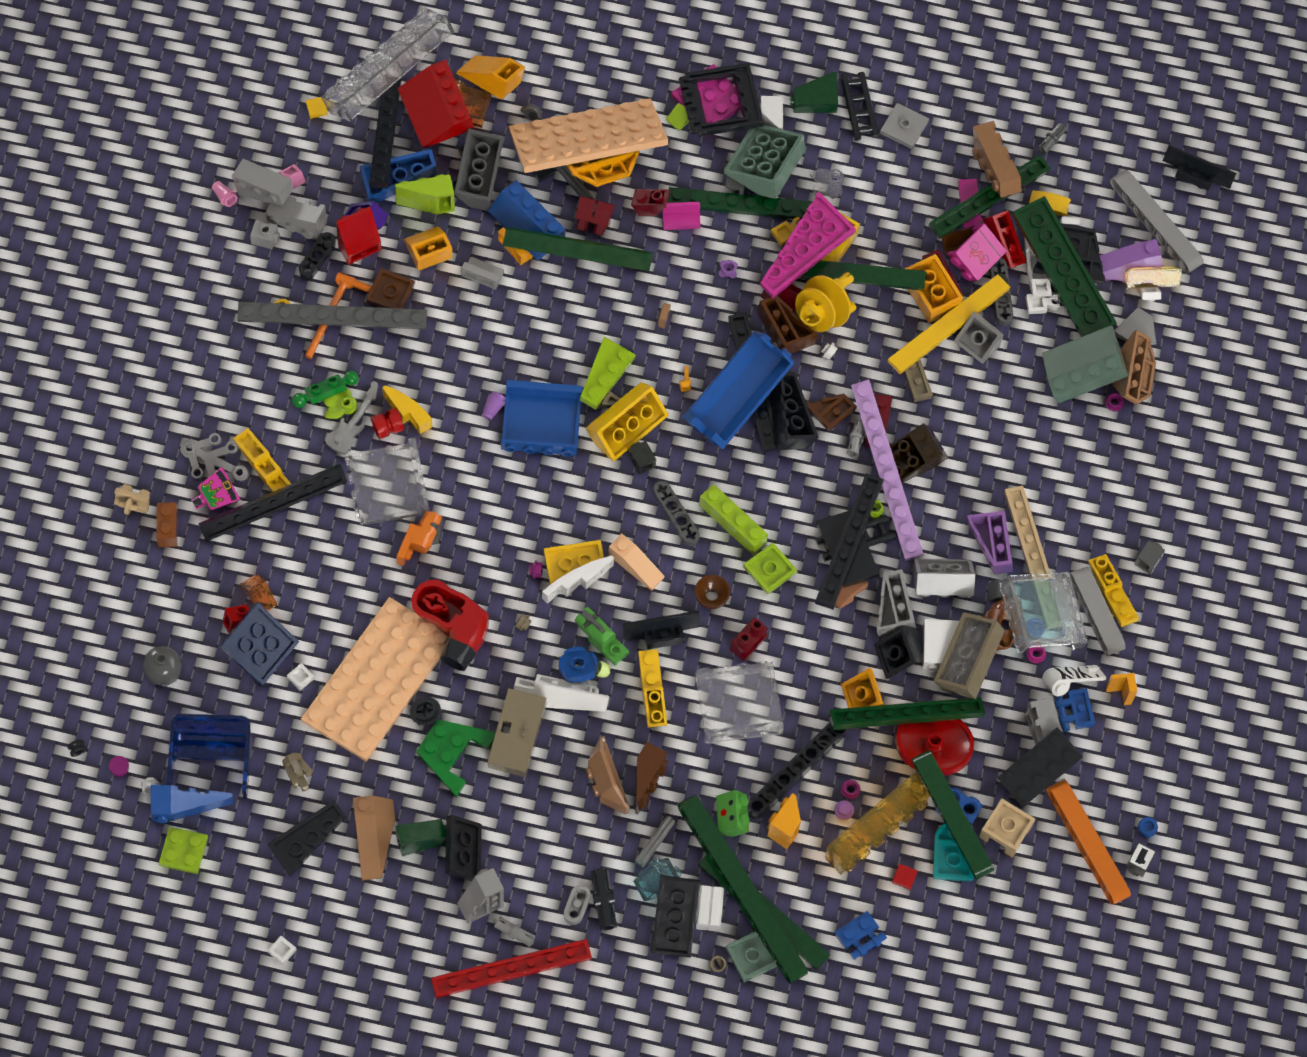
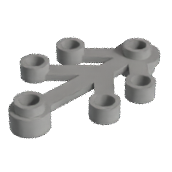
[180,433,249,482]

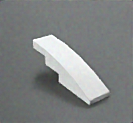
[542,555,614,604]

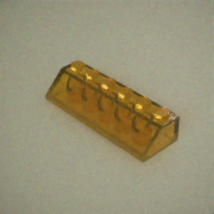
[825,772,930,875]

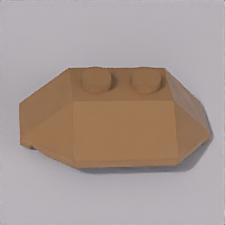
[1113,330,1156,405]
[585,736,630,814]

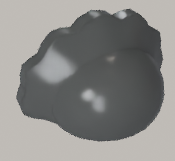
[520,104,542,121]

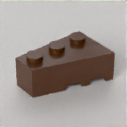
[757,296,818,354]

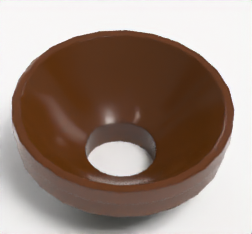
[695,575,730,609]

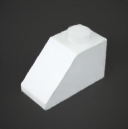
[759,96,783,130]

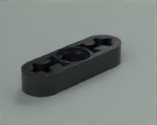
[299,232,336,280]

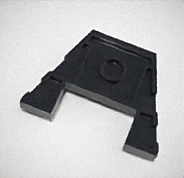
[1033,223,1105,285]

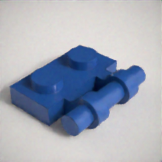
[1054,688,1096,732]
[834,911,887,960]

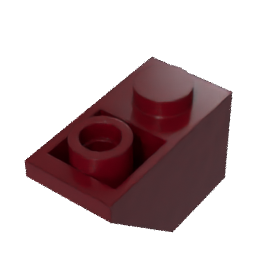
[631,189,670,217]

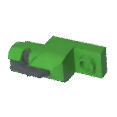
[575,607,629,666]

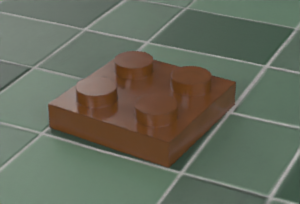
[366,268,415,309]

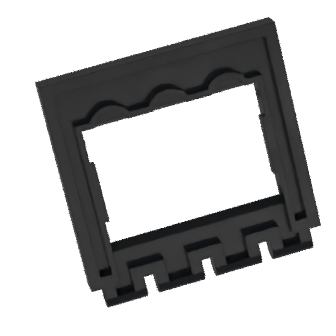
[678,63,764,137]

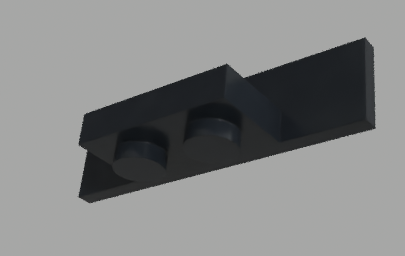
[1162,145,1237,191]
[623,610,700,650]

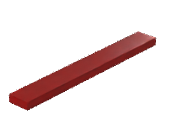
[431,939,592,998]

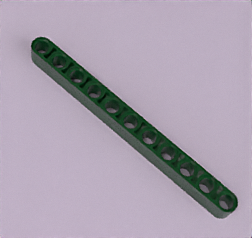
[677,794,808,984]

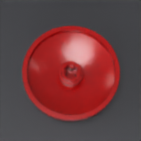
[895,719,974,776]

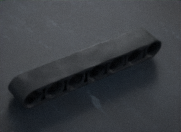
[748,722,846,820]

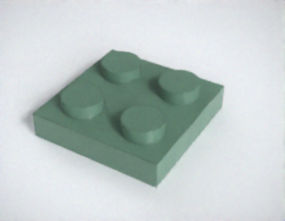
[725,932,778,983]

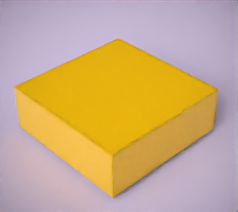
[305,96,328,119]

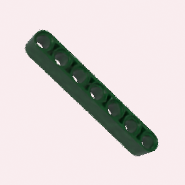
[911,750,994,880]

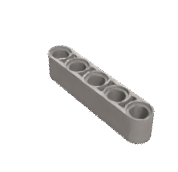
[1069,567,1125,656]

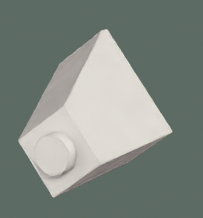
[922,619,959,672]

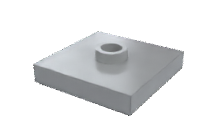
[880,103,929,149]

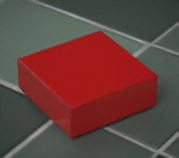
[892,864,918,890]

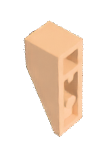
[608,533,665,591]

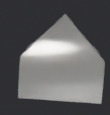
[1114,307,1156,345]

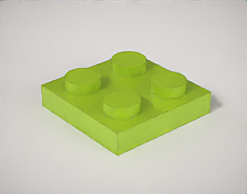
[743,543,798,595]
[159,826,208,874]

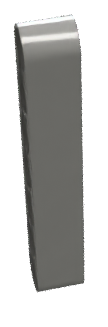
[1110,170,1204,274]

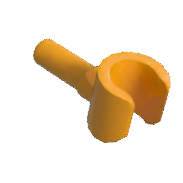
[679,366,691,392]

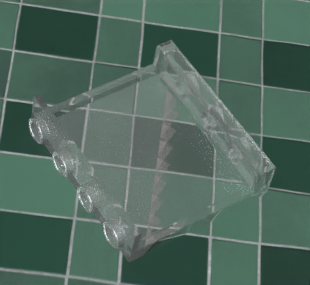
[345,438,429,525]
[695,661,784,744]

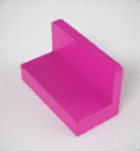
[662,202,701,230]

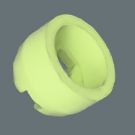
[595,661,610,678]

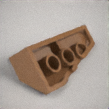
[353,795,395,881]

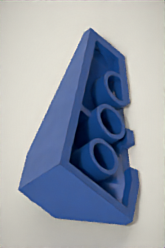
[151,785,234,823]

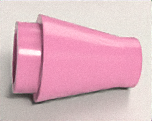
[212,181,238,207]

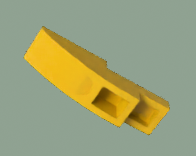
[1088,554,1139,627]
[638,649,667,728]

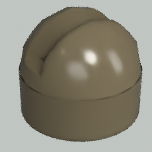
[709,956,726,972]

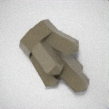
[282,753,313,792]

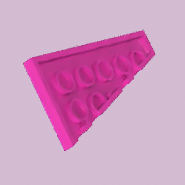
[760,191,856,298]

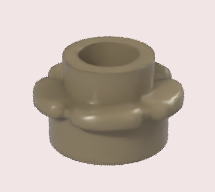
[515,613,531,631]

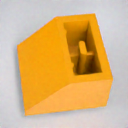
[404,226,452,271]
[767,793,801,849]

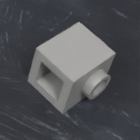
[250,220,280,250]

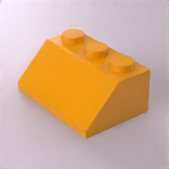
[905,254,964,323]

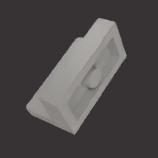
[462,257,504,290]

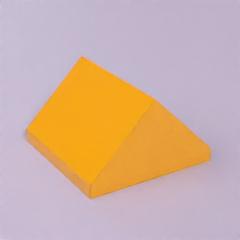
[841,668,883,708]

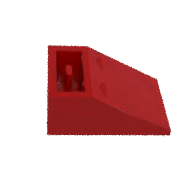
[336,206,382,265]

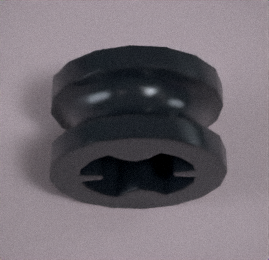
[67,739,87,757]

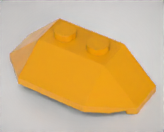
[567,151,639,187]

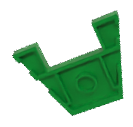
[417,719,496,798]

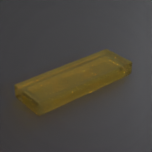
[1125,267,1182,288]

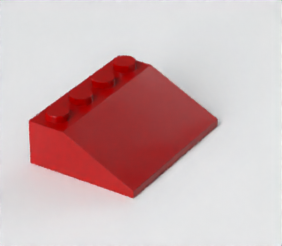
[398,59,474,149]

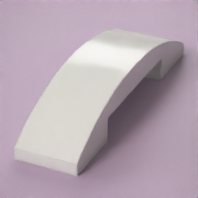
[1024,237,1052,297]

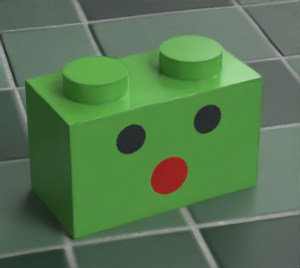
[716,790,750,838]

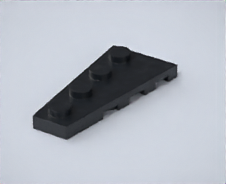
[268,801,345,877]

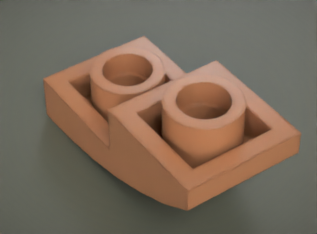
[835,581,869,609]

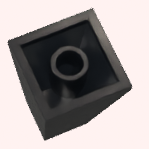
[874,627,922,679]

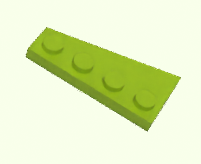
[580,337,636,410]

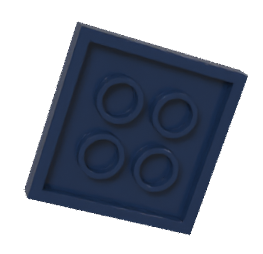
[219,602,299,686]

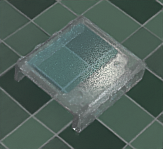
[1000,572,1088,654]

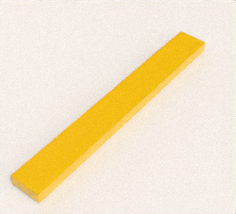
[887,274,1010,374]

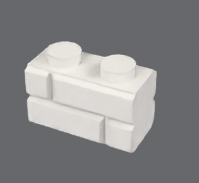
[695,885,724,932]

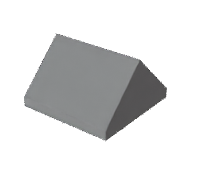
[954,312,1004,364]

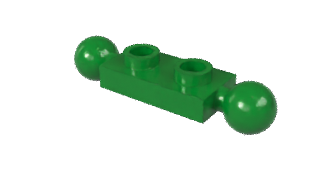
[292,371,359,408]

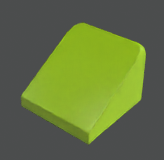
[666,103,689,131]

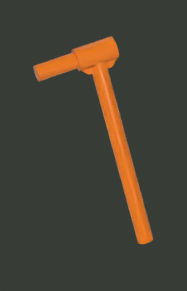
[305,272,372,359]

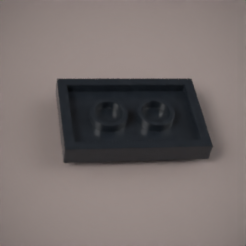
[445,815,482,882]

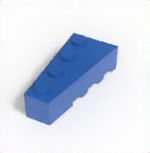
[359,149,436,204]

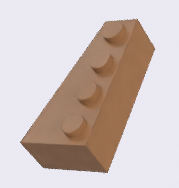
[972,121,1021,198]

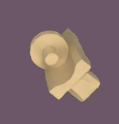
[114,484,150,515]

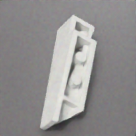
[514,674,609,712]

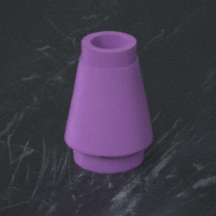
[482,391,506,420]

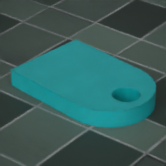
[933,824,973,882]

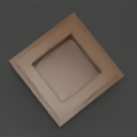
[658,303,671,329]

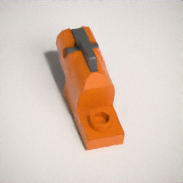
[397,511,443,566]

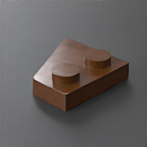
[806,393,857,432]

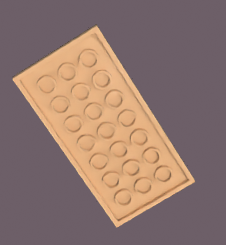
[509,98,668,173]
[301,597,449,762]

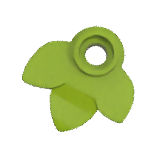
[322,388,357,419]

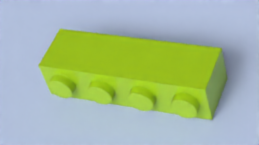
[699,484,768,556]

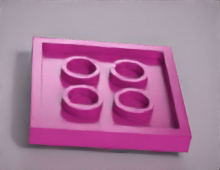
[671,64,741,124]

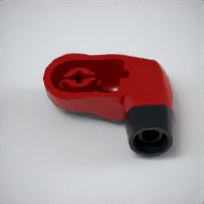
[411,580,489,671]

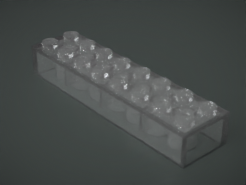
[321,8,455,121]

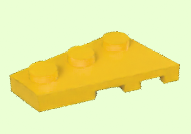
[544,540,604,585]

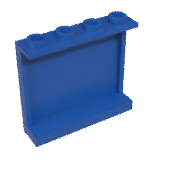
[501,380,582,457]

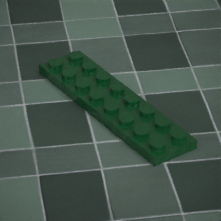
[1012,196,1117,337]

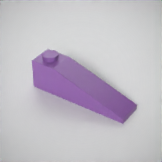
[1083,239,1164,285]

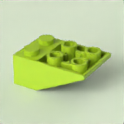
[395,174,455,215]

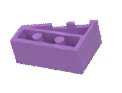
[967,511,1013,574]

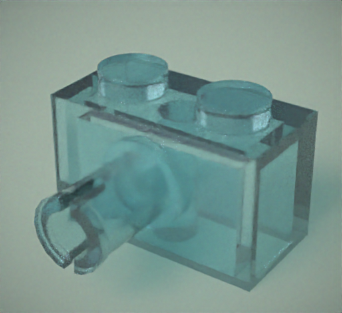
[633,858,681,901]

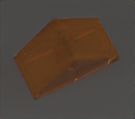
[240,574,277,611]

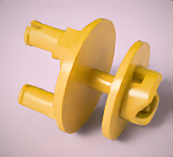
[795,272,856,332]

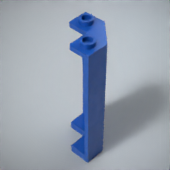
[682,331,795,449]

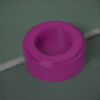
[109,756,129,777]

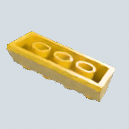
[585,382,669,461]

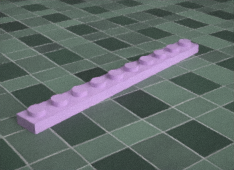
[851,380,924,561]

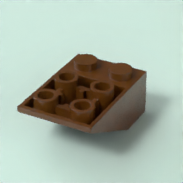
[635,742,669,814]

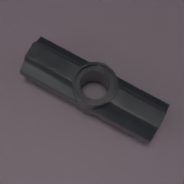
[591,868,617,931]

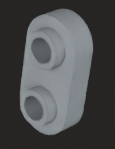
[564,885,591,925]

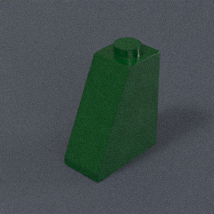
[790,72,838,113]
[395,819,446,857]

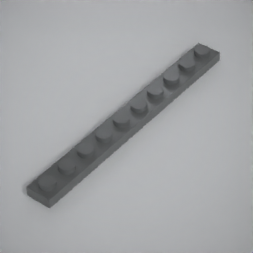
[237,302,427,330]

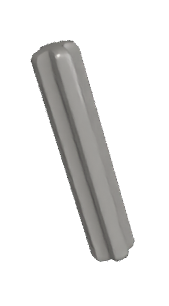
[635,816,675,867]

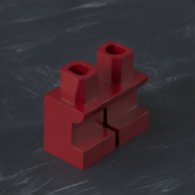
[575,196,616,236]
[730,617,769,662]

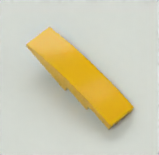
[233,428,291,492]

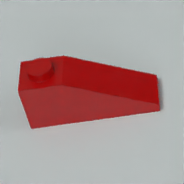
[983,210,1026,269]

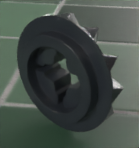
[410,697,442,726]

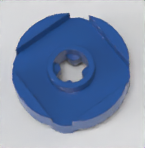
[559,647,598,683]

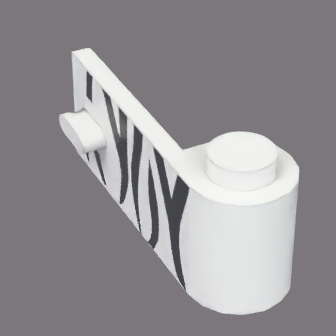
[1042,665,1106,696]

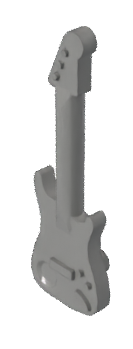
[325,381,378,455]

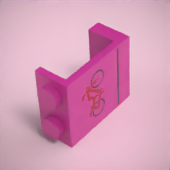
[947,223,1007,282]

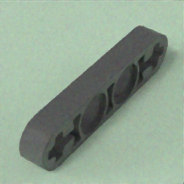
[989,258,1013,326]
[653,481,700,546]

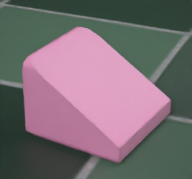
[279,164,305,188]

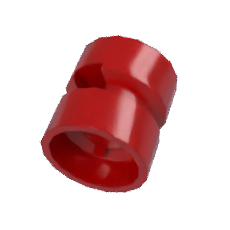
[371,408,404,440]

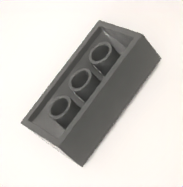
[454,129,504,211]

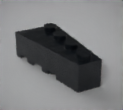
[770,372,819,450]

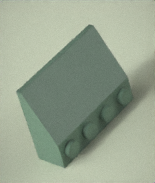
[724,125,805,199]
[1042,325,1129,403]

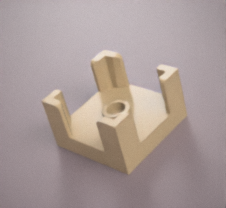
[979,799,1036,858]

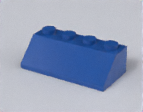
[488,180,566,261]

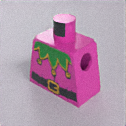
[191,468,240,511]

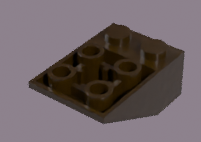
[890,423,949,483]

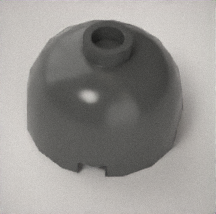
[143,646,182,686]

